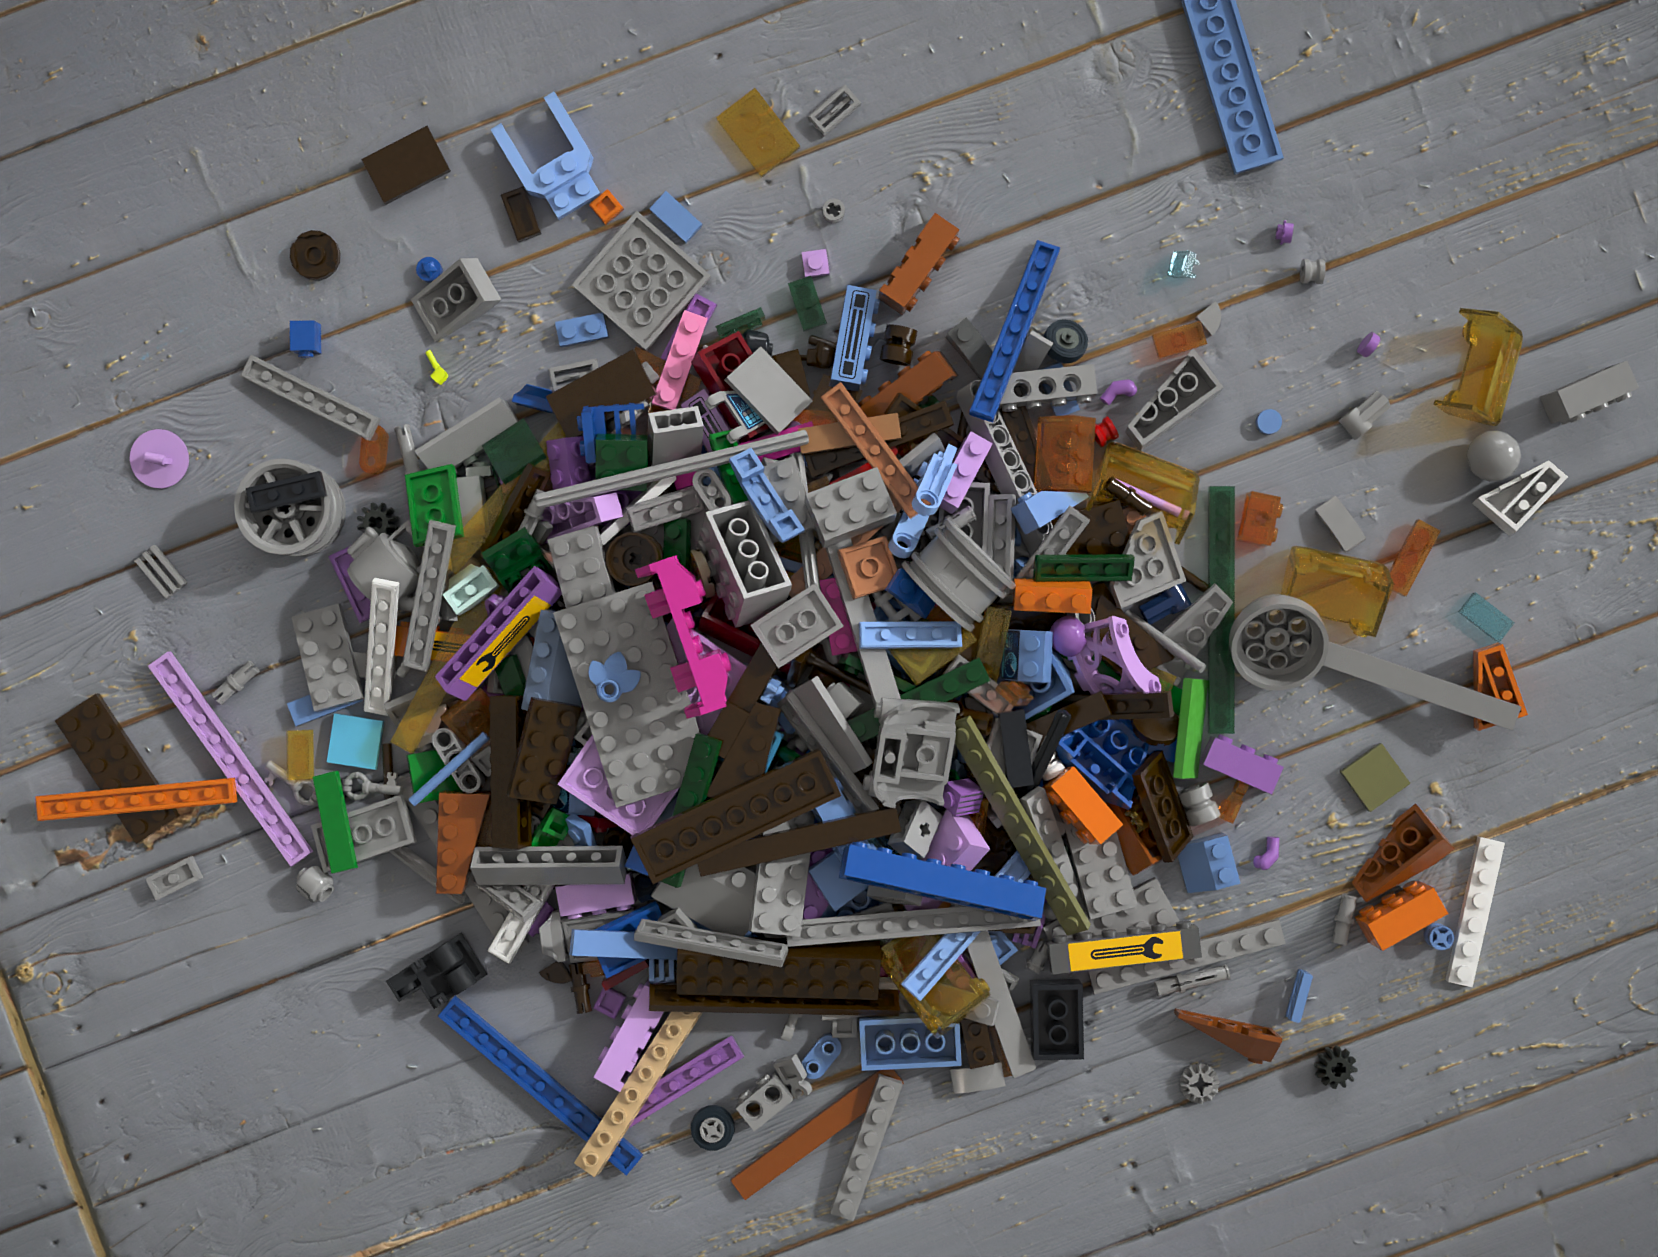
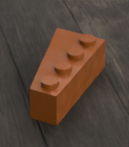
[858,351,959,418]

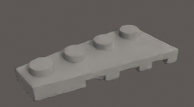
[1157,583,1233,687]

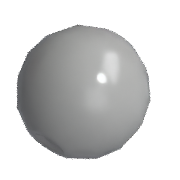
[1466,430,1521,482]

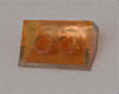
[1034,415,1096,493]

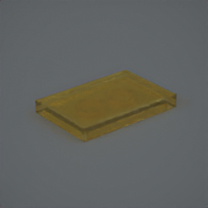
[716,88,800,178]
[888,606,977,685]

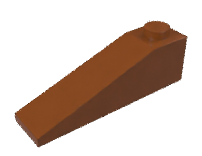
[1174,1008,1283,1064]

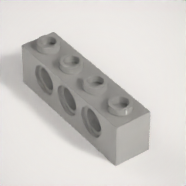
[998,364,1098,412]

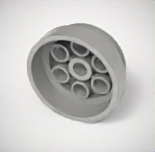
[1229,594,1329,690]

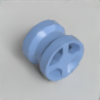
[1424,923,1454,950]

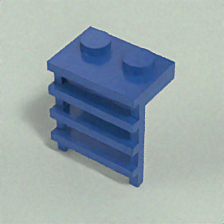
[577,403,644,463]

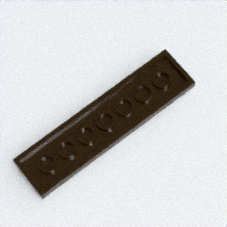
[631,748,842,884]

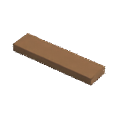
[798,413,902,455]

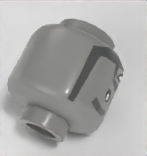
[296,866,334,903]

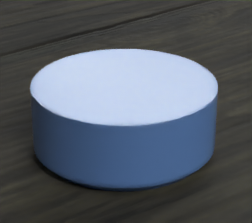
[1256,409,1282,435]

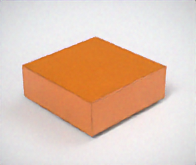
[589,189,624,225]

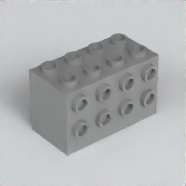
[696,500,792,628]

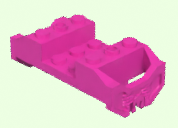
[635,555,731,719]

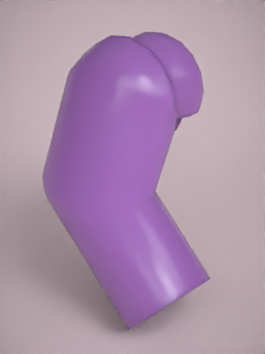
[1100,379,1137,406]
[1253,836,1279,870]

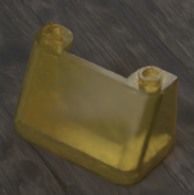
[1277,546,1394,637]
[880,934,991,1039]

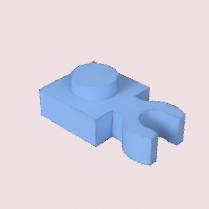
[760,675,784,705]

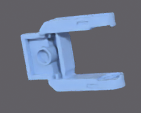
[491,91,601,220]
[888,444,958,558]

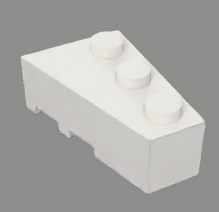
[1472,461,1568,536]

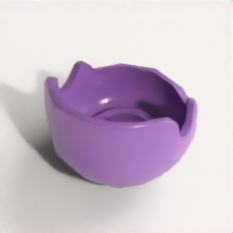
[1050,616,1087,657]

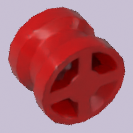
[1089,416,1119,447]

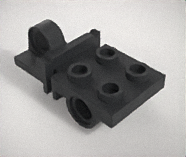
[386,932,488,1009]

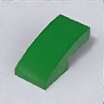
[529,807,570,847]

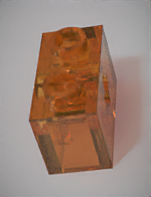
[1237,491,1283,547]

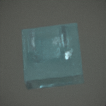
[1167,251,1200,278]

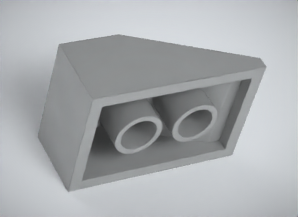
[411,258,501,341]

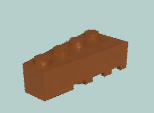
[878,213,960,316]
[436,790,491,894]

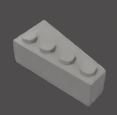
[1125,348,1223,452]

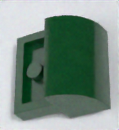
[482,527,553,594]

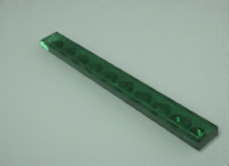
[1208,486,1235,734]

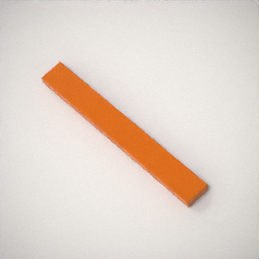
[35,777,237,821]

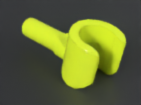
[425,350,448,385]

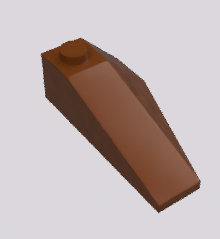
[1105,796,1163,876]
[1351,804,1455,902]

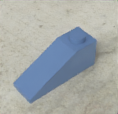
[1010,491,1089,535]

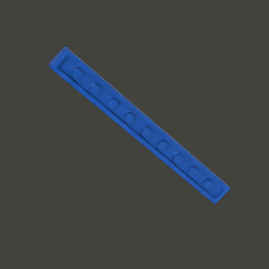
[438,996,643,1176]

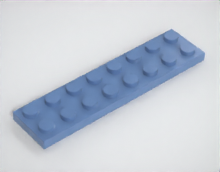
[1181,0,1284,175]

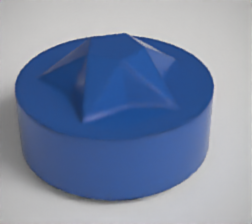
[416,257,443,283]

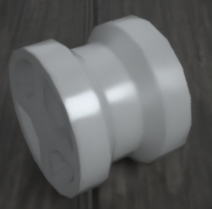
[1300,259,1325,284]

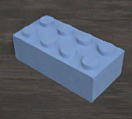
[859,1011,962,1071]

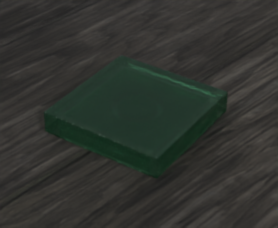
[482,418,547,485]

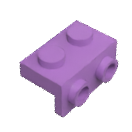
[546,436,591,490]

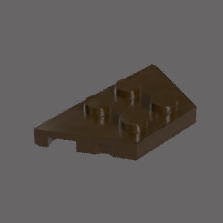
[1089,595,1175,677]

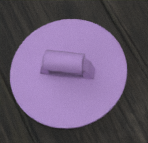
[130,429,189,488]

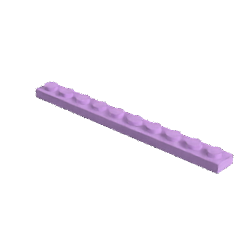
[148,652,313,867]

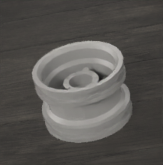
[234,458,346,557]

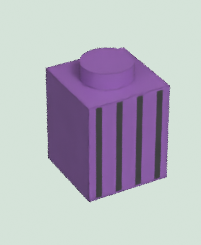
[943,778,984,817]

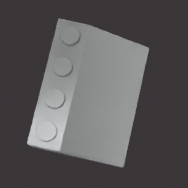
[651,864,756,937]

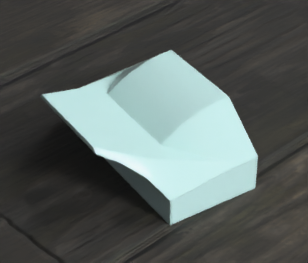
[443,564,499,615]

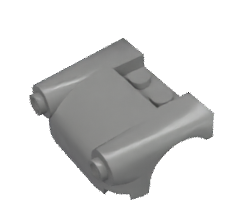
[863,698,960,808]

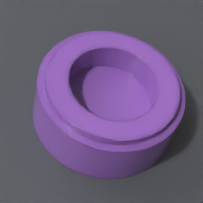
[1357,332,1380,357]

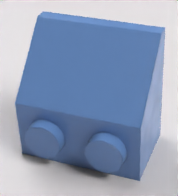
[1177,832,1241,893]

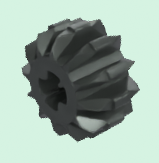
[357,503,400,536]
[1314,1045,1358,1089]

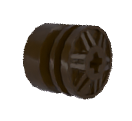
[606,533,663,586]

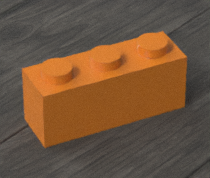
[1012,578,1092,614]

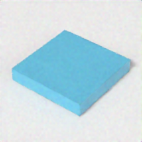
[327,713,385,770]

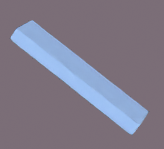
[859,621,962,649]

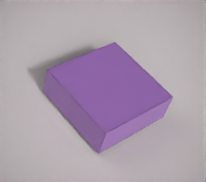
[593,988,626,1019]

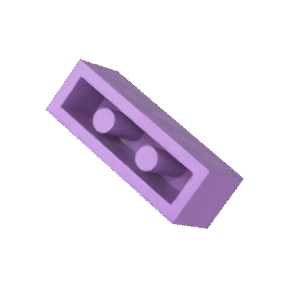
[1200,734,1284,794]

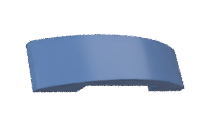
[729,448,805,543]

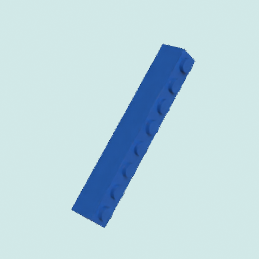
[839,842,1046,921]

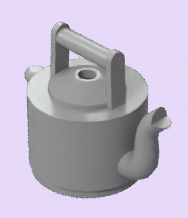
[347,519,447,612]

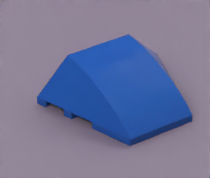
[1056,719,1149,810]

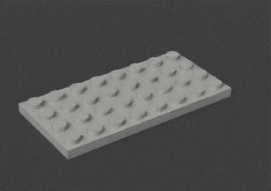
[553,582,714,808]

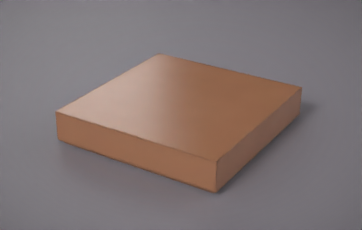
[837,536,898,600]

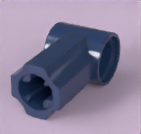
[1138,584,1192,625]

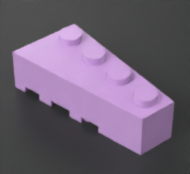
[541,492,623,545]
[903,810,990,911]
[593,978,664,1092]

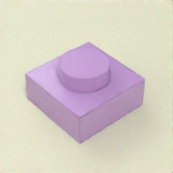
[802,249,830,279]

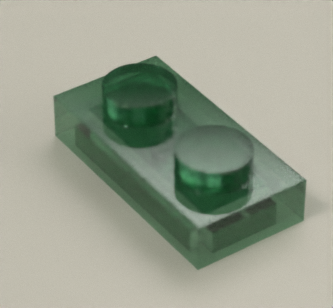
[788,276,827,332]
[715,307,766,339]

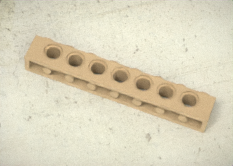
[574,1012,703,1177]

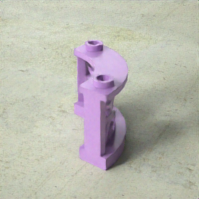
[1067,616,1161,694]

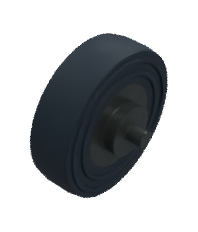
[1044,319,1088,363]

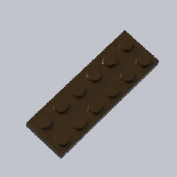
[55,693,180,844]

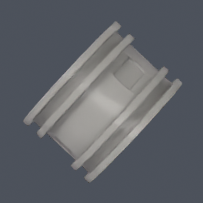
[902,518,1016,632]

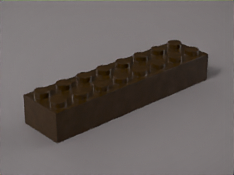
[676,937,881,1000]

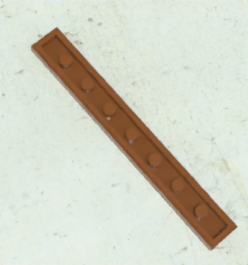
[730,1069,904,1200]

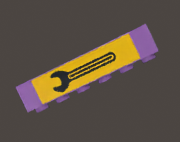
[435,566,562,701]

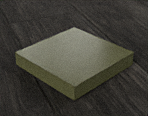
[1340,743,1411,812]

